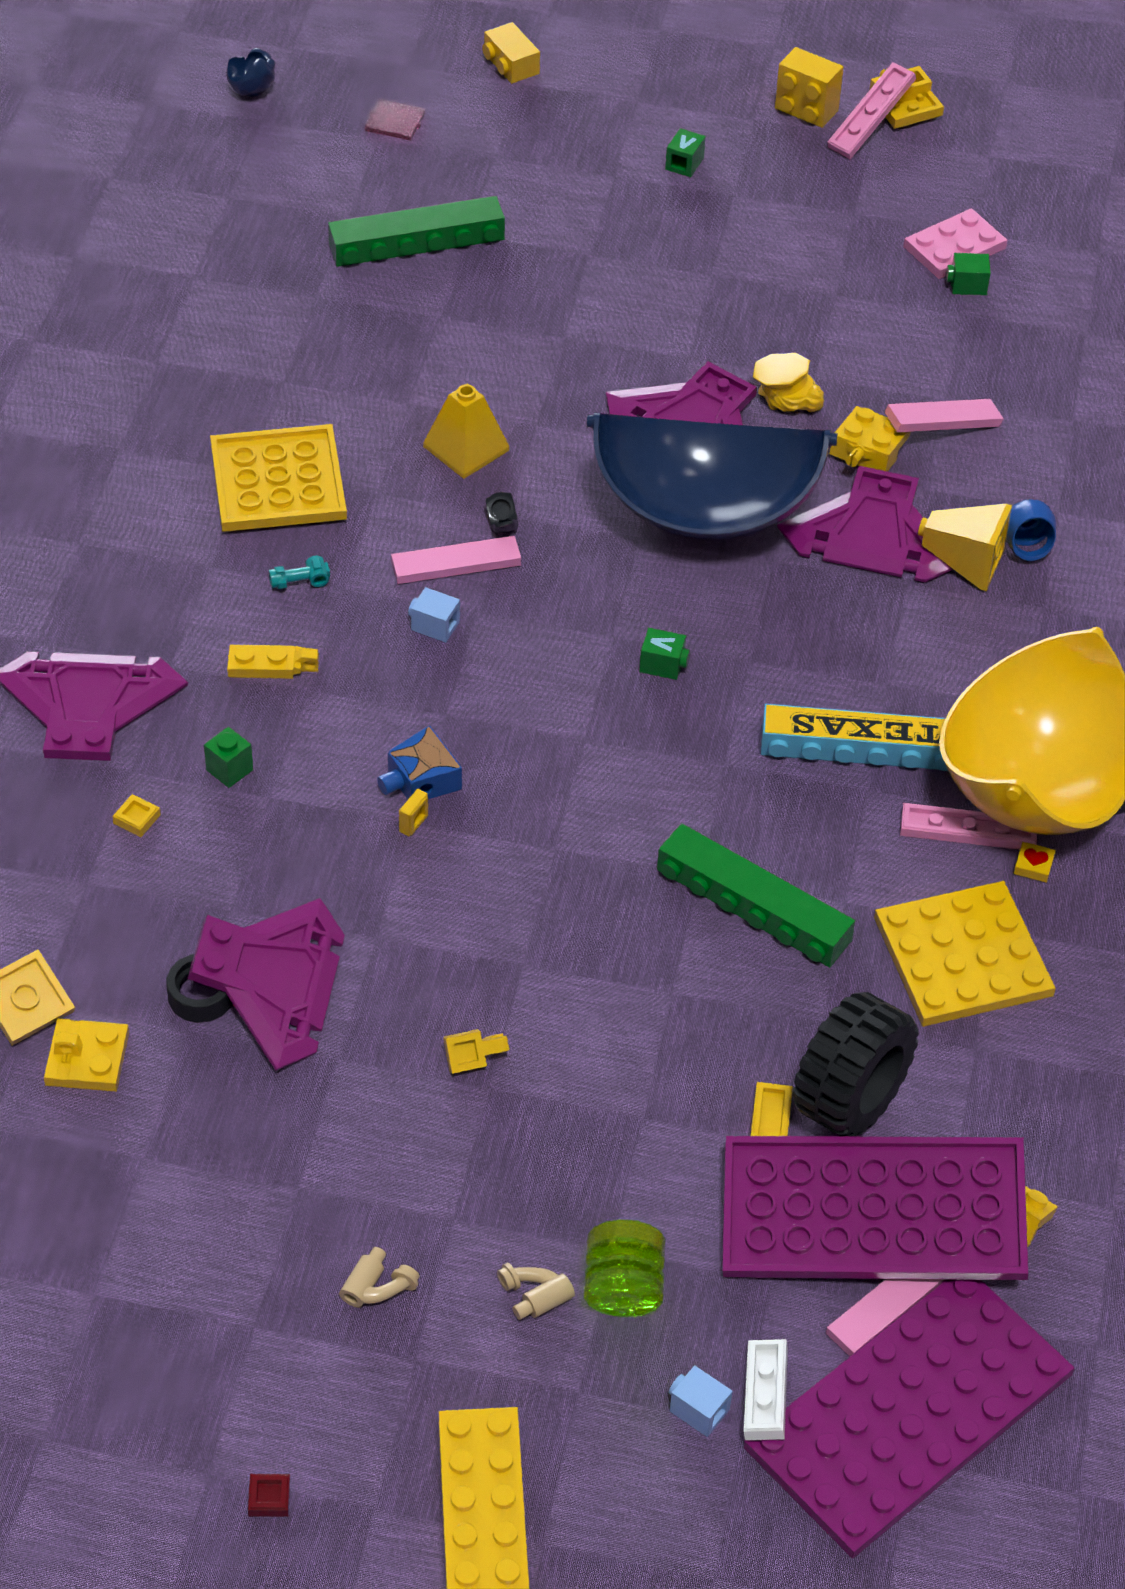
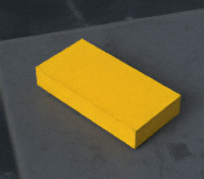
[751,1082,793,1136]

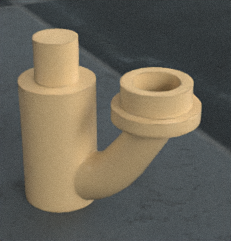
[339,1247,420,1307]
[497,1262,575,1320]

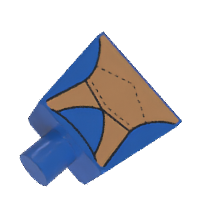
[377,726,462,799]

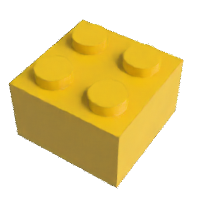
[775,47,844,128]

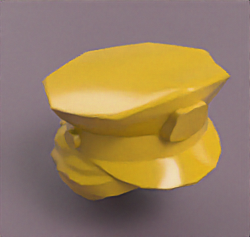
[753,353,825,412]

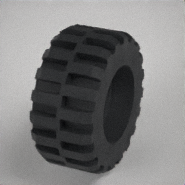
[793,992,919,1136]

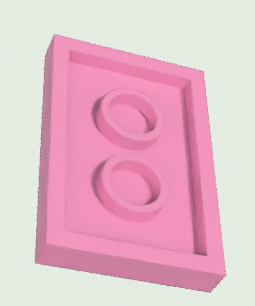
[903,208,1007,279]

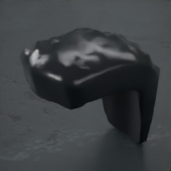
[485,492,518,534]

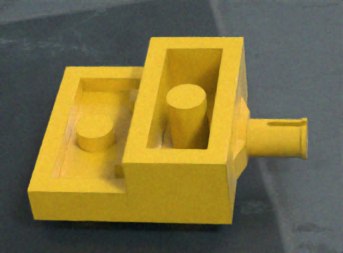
[870,66,944,129]
[829,406,911,471]

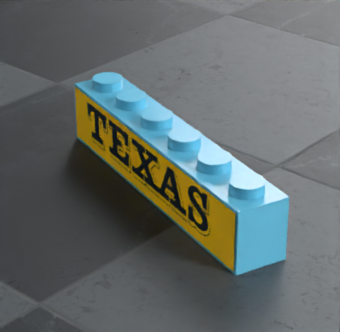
[761,704,948,771]

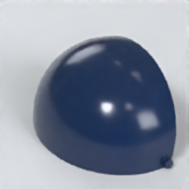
[587,412,838,540]

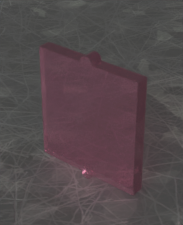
[365,99,425,141]

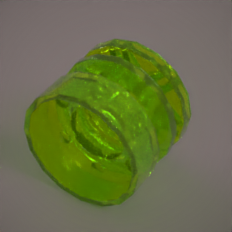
[584,1219,666,1317]

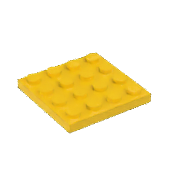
[210,424,347,532]
[874,881,1056,1027]

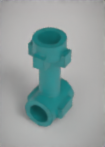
[268,555,330,589]

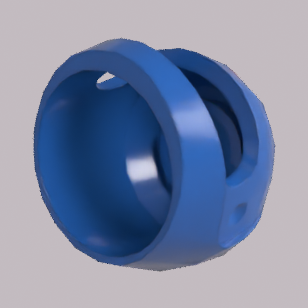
[1007,499,1056,561]

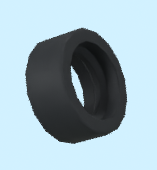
[166,954,232,1023]

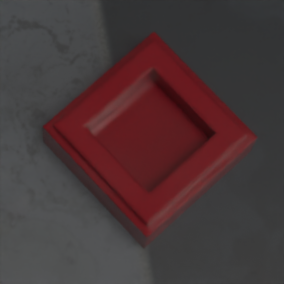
[248,1474,291,1517]

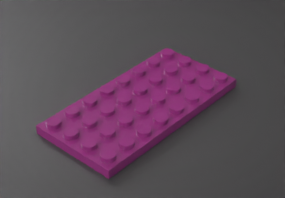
[722,1136,1028,1280]
[744,1279,1075,1559]

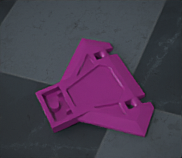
[606,361,757,425]
[777,466,953,582]
[0,652,188,761]
[187,898,345,1071]

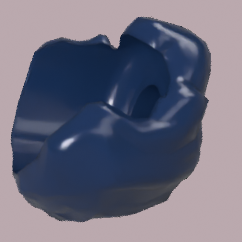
[226,48,276,97]

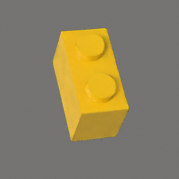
[482,22,540,84]

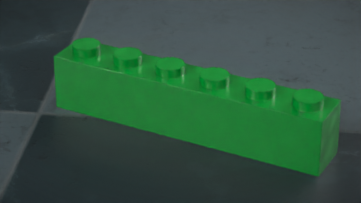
[328,196,505,267]
[657,823,855,968]

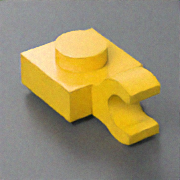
[443,1029,509,1074]

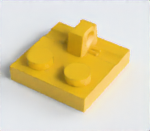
[0,949,75,1046]
[44,1018,129,1092]

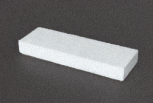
[744,1339,788,1440]

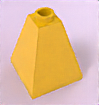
[423,383,509,479]
[918,504,1012,591]

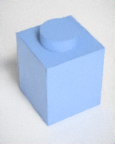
[408,587,460,643]
[669,1365,733,1437]

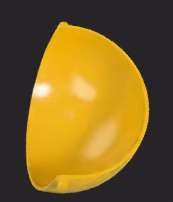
[939,627,1125,835]

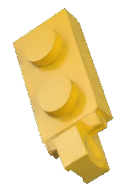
[227,644,319,679]

